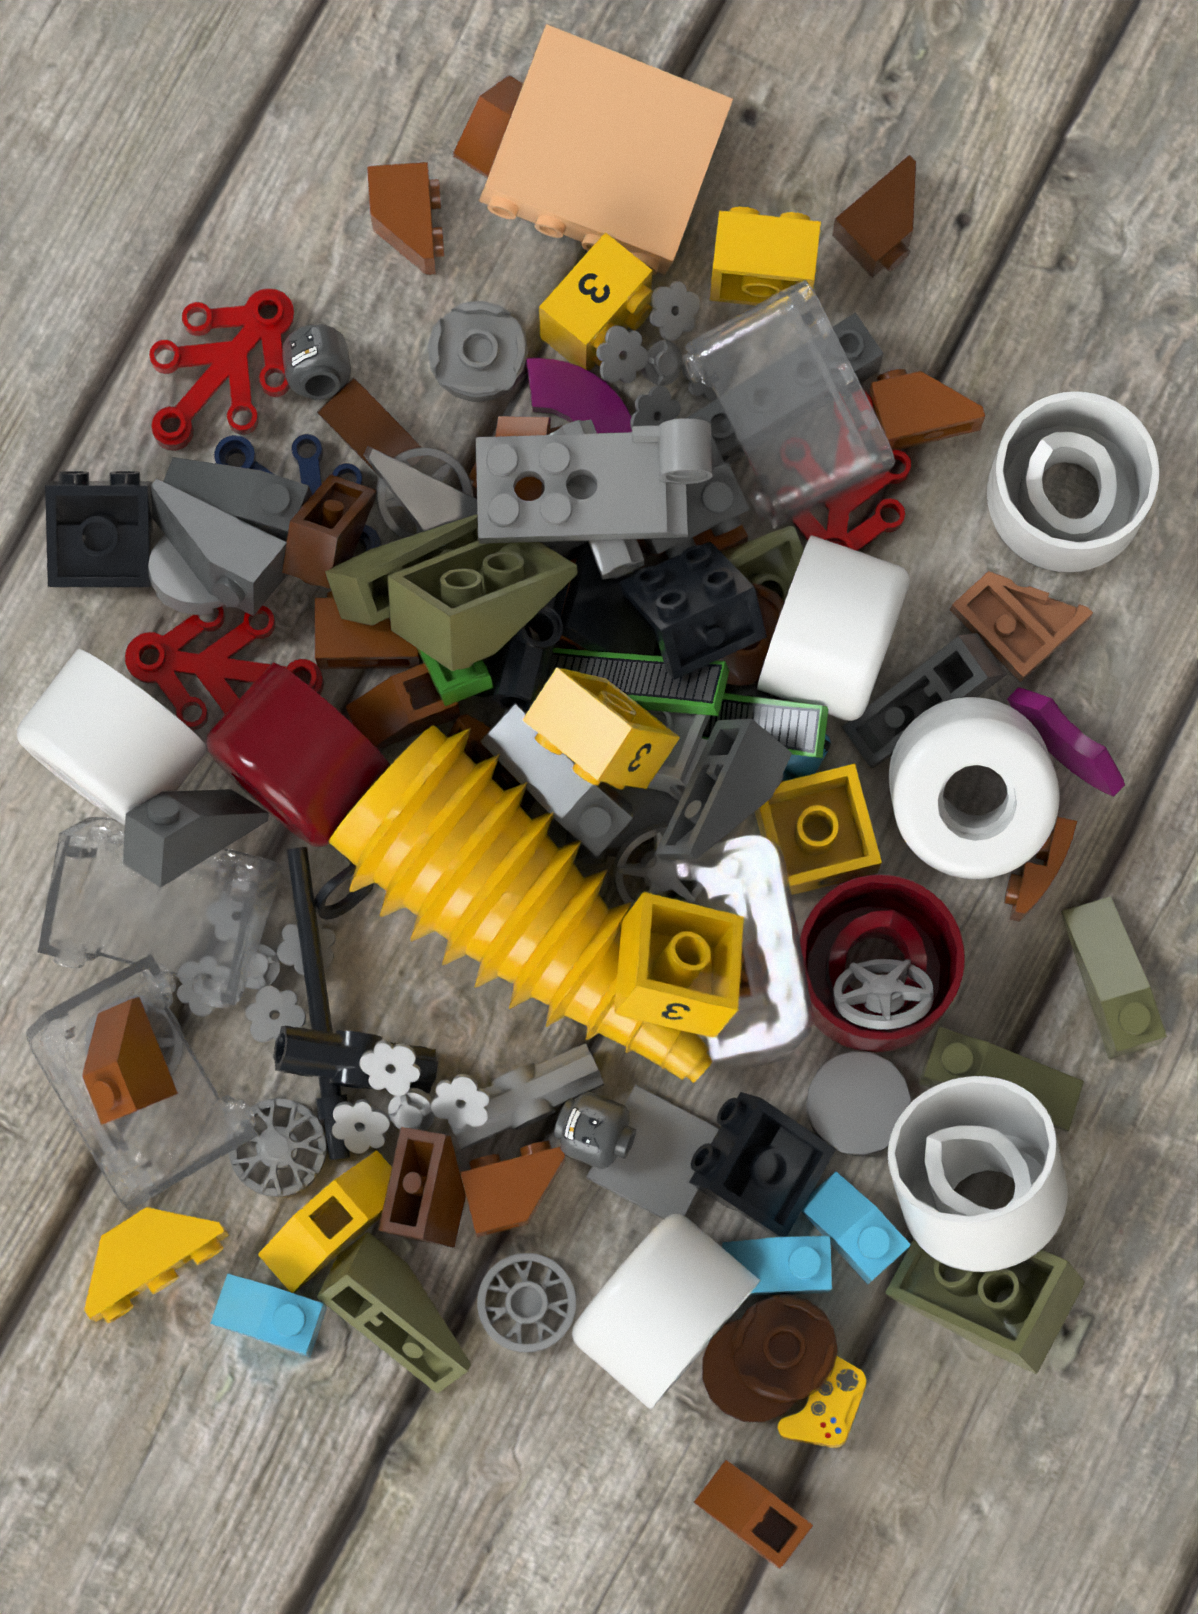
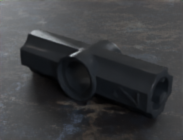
[492,583,569,712]
[273,1026,438,1094]

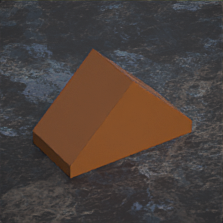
[453,75,523,179]

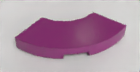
[526,358,632,434]
[1007,687,1125,797]

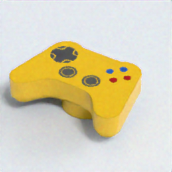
[778,1356,866,1448]

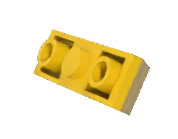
[258,1150,392,1293]
[84,1207,229,1324]

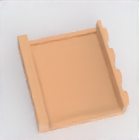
[479,24,733,275]

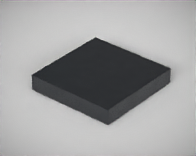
[561,542,657,656]

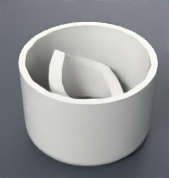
[987,391,1159,572]
[757,535,910,721]
[17,649,207,825]
[889,697,1060,879]
[888,1076,1068,1272]
[572,1214,760,1410]

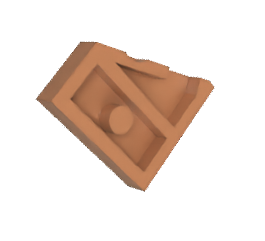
[950,571,1093,682]

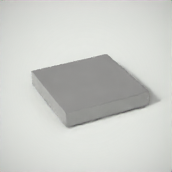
[586,1085,719,1220]

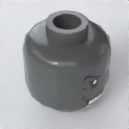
[282,324,351,400]
[554,1092,636,1169]

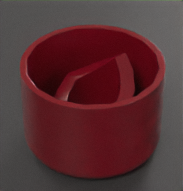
[205,662,391,847]
[793,875,965,1052]

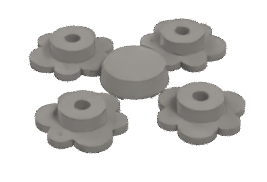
[596,281,732,429]
[177,889,335,1043]
[332,1040,490,1170]

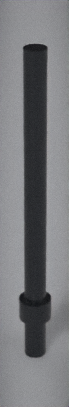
[287,847,350,1160]

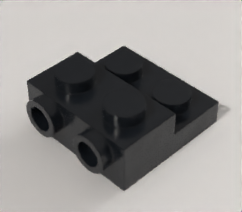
[45,471,153,587]
[689,1092,836,1237]

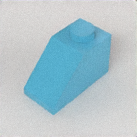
[801,1171,911,1285]
[722,1236,832,1295]
[210,1273,328,1357]

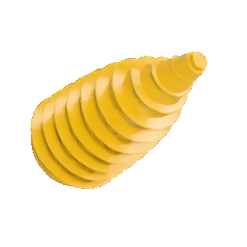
[329,725,714,1083]

